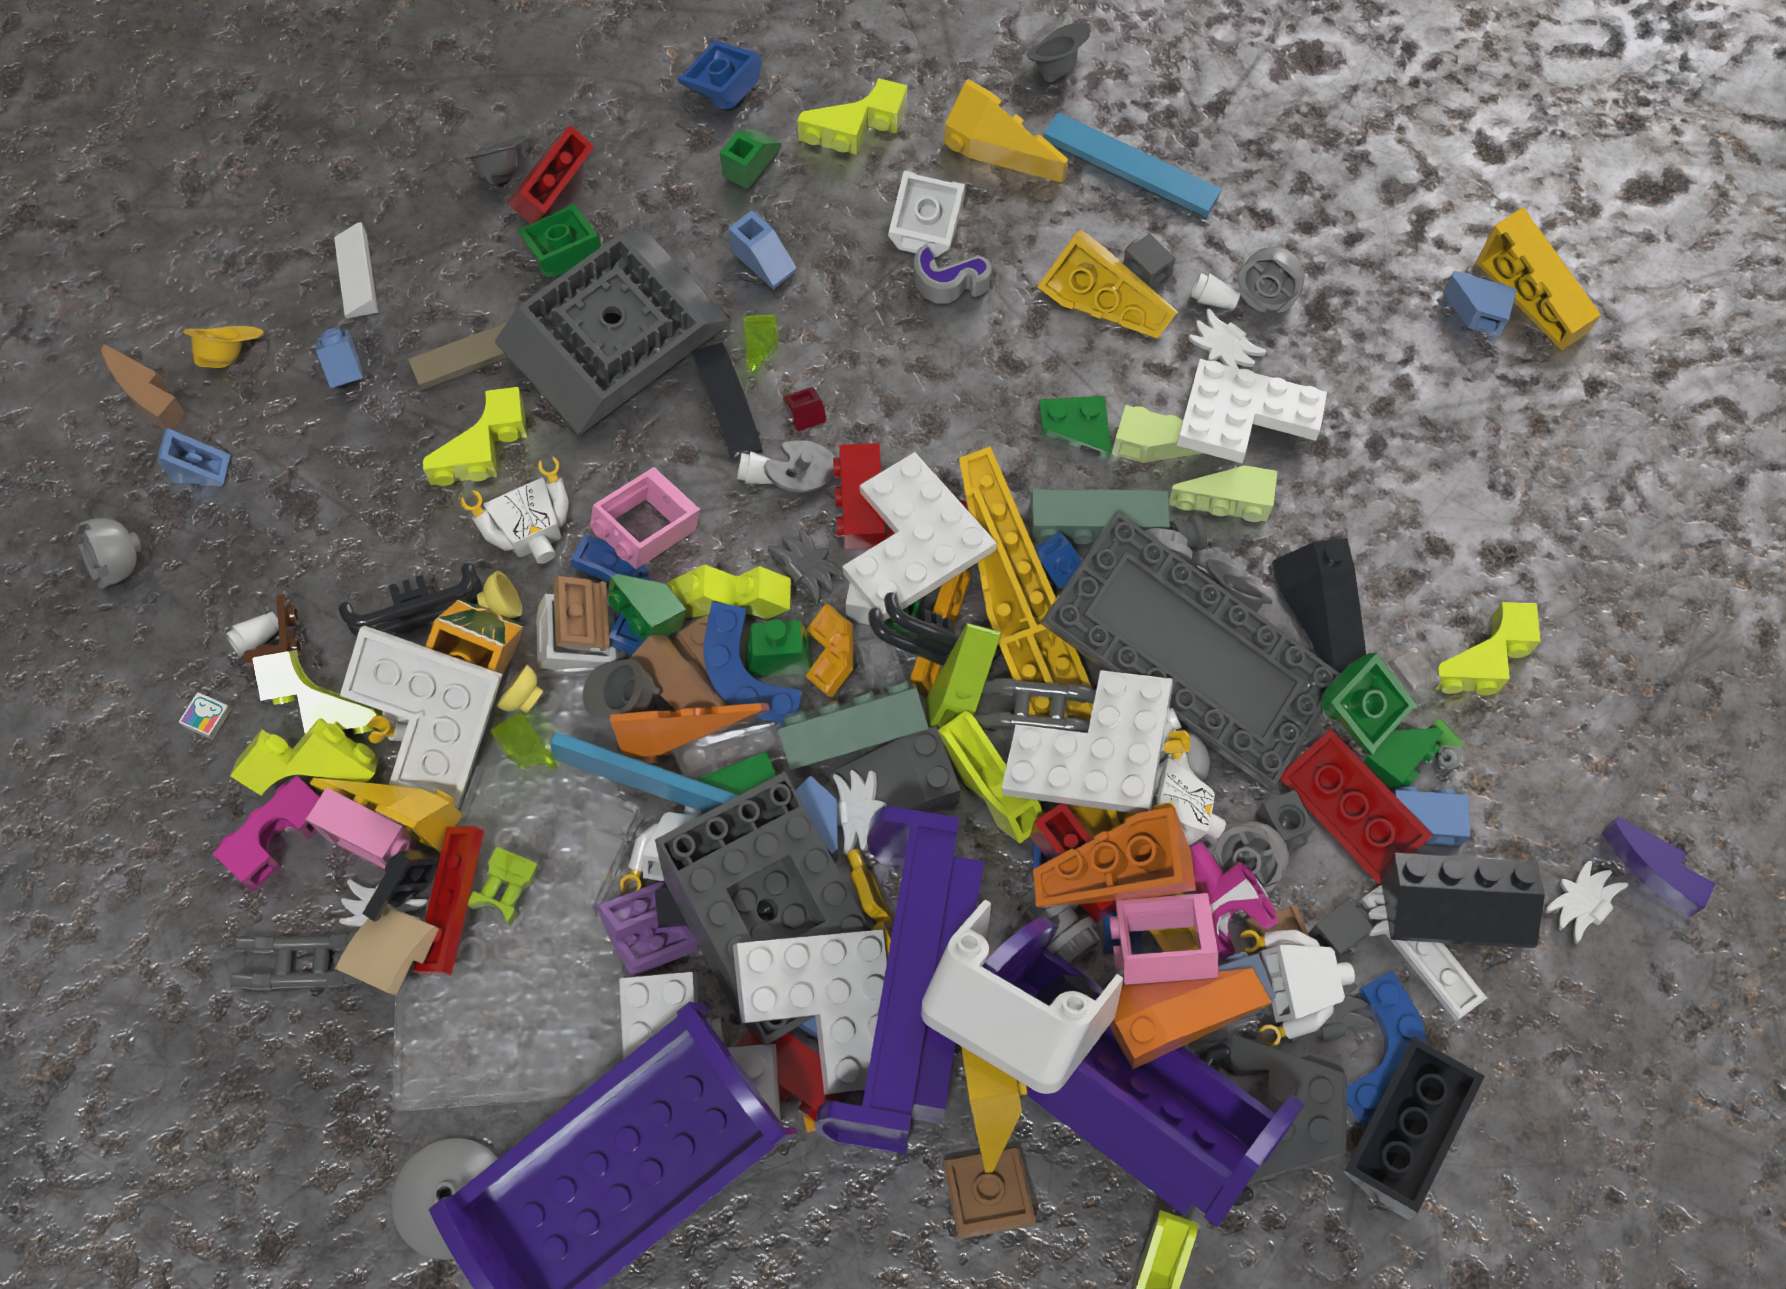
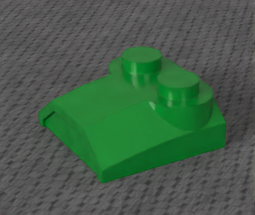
[517,204,601,278]
[1321,653,1418,755]

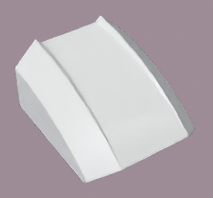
[888,171,966,258]
[536,594,625,670]

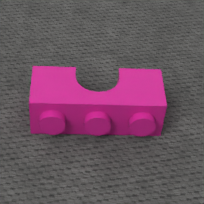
[212,776,320,892]

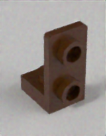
[244,595,302,677]

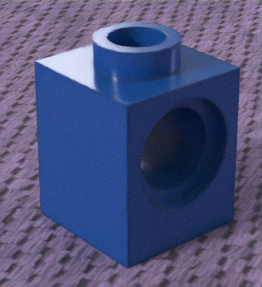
[1034,531,1082,588]

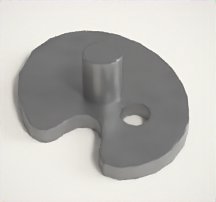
[763,440,835,492]

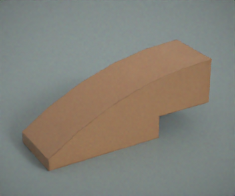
[100,344,186,430]
[629,635,728,737]

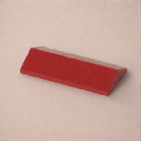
[1280,729,1434,884]

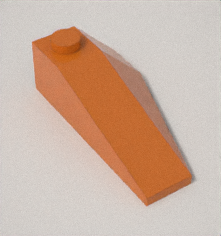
[610,703,770,764]
[1033,807,1196,908]
[1096,968,1272,1070]

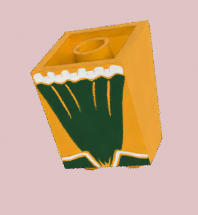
[425,598,525,674]

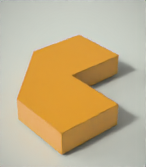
[805,603,853,697]

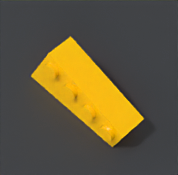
[1475,207,1601,351]

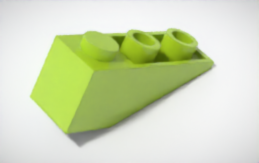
[925,623,1001,730]

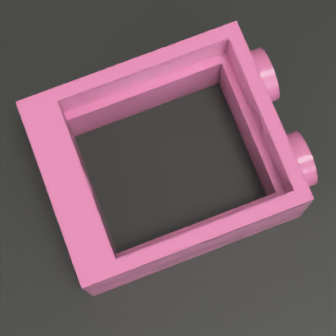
[590,467,700,569]
[306,788,420,870]
[1110,893,1218,985]

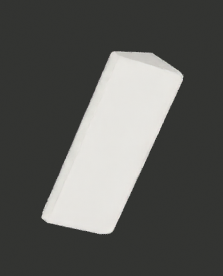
[334,222,378,318]

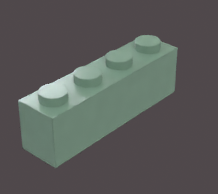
[1030,489,1170,544]
[778,680,929,770]

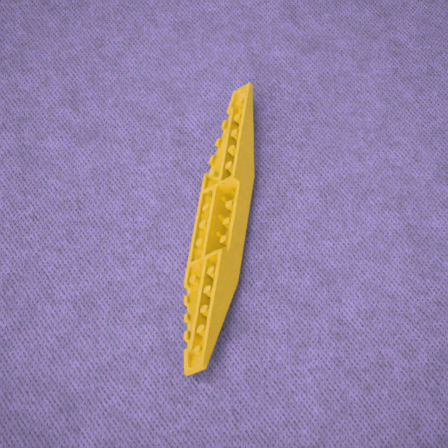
[959,446,1198,952]

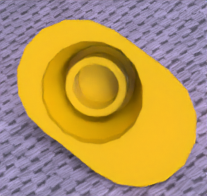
[183,326,264,368]

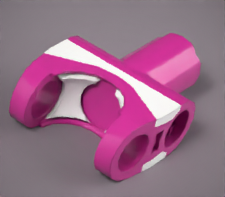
[1189,842,1278,960]

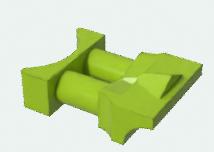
[468,846,539,926]

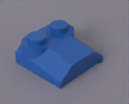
[677,40,762,110]

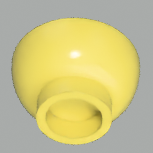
[477,571,522,619]
[496,665,543,713]

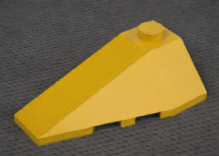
[944,79,1069,183]
[1037,229,1178,339]
[309,778,463,852]
[961,1046,1028,1173]

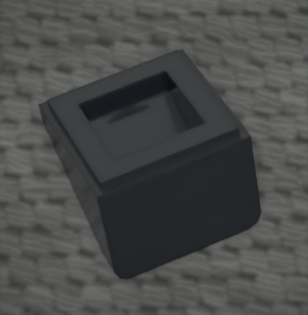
[1036,975,1096,1006]

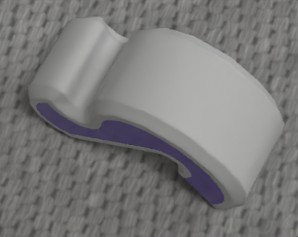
[913,244,992,304]

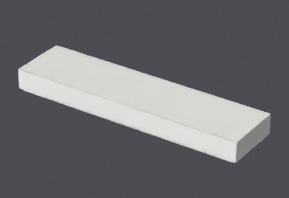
[1360,885,1487,1021]

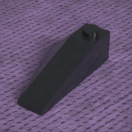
[1272,538,1366,674]

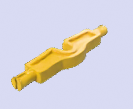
[846,849,895,960]

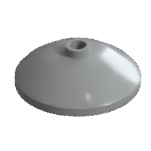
[392,1138,498,1260]

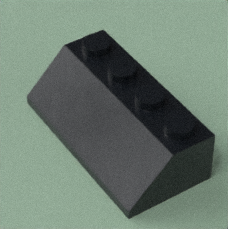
[1380,853,1545,948]
[1344,1037,1485,1221]

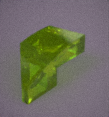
[744,314,778,372]
[490,711,558,770]

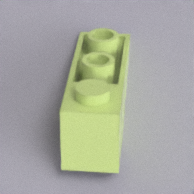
[1112,405,1202,463]
[1168,465,1278,522]

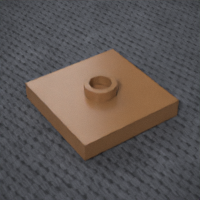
[943,1146,1036,1239]

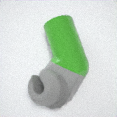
[1429,718,1463,770]

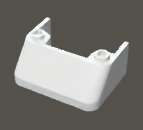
[921,900,1124,1094]

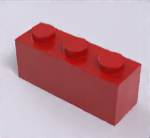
[506,125,594,224]
[833,443,885,550]
[1030,803,1116,923]
[735,1028,851,1123]

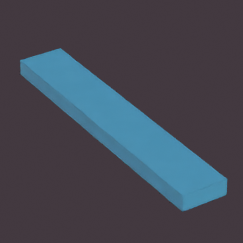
[1043,112,1222,218]
[550,732,739,813]

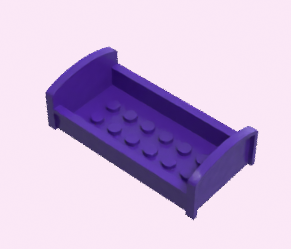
[814,806,984,1155]
[982,917,1305,1227]
[429,1002,798,1289]

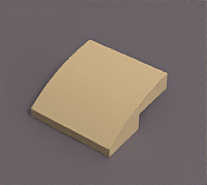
[335,906,439,996]

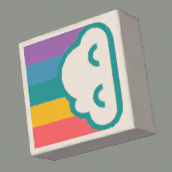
[179,692,231,740]

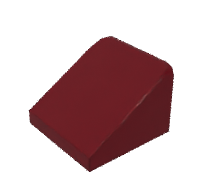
[783,387,827,431]

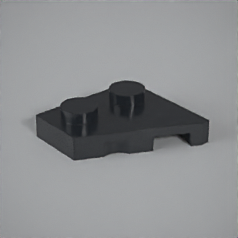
[362,850,440,922]

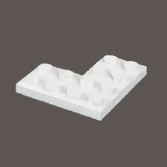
[1176,359,1327,463]
[842,452,997,621]
[340,626,503,809]
[1002,670,1173,813]
[733,929,887,1095]
[619,972,781,1122]

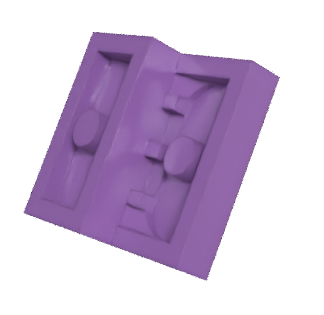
[597,881,698,977]

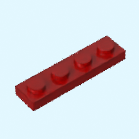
[413,826,484,976]

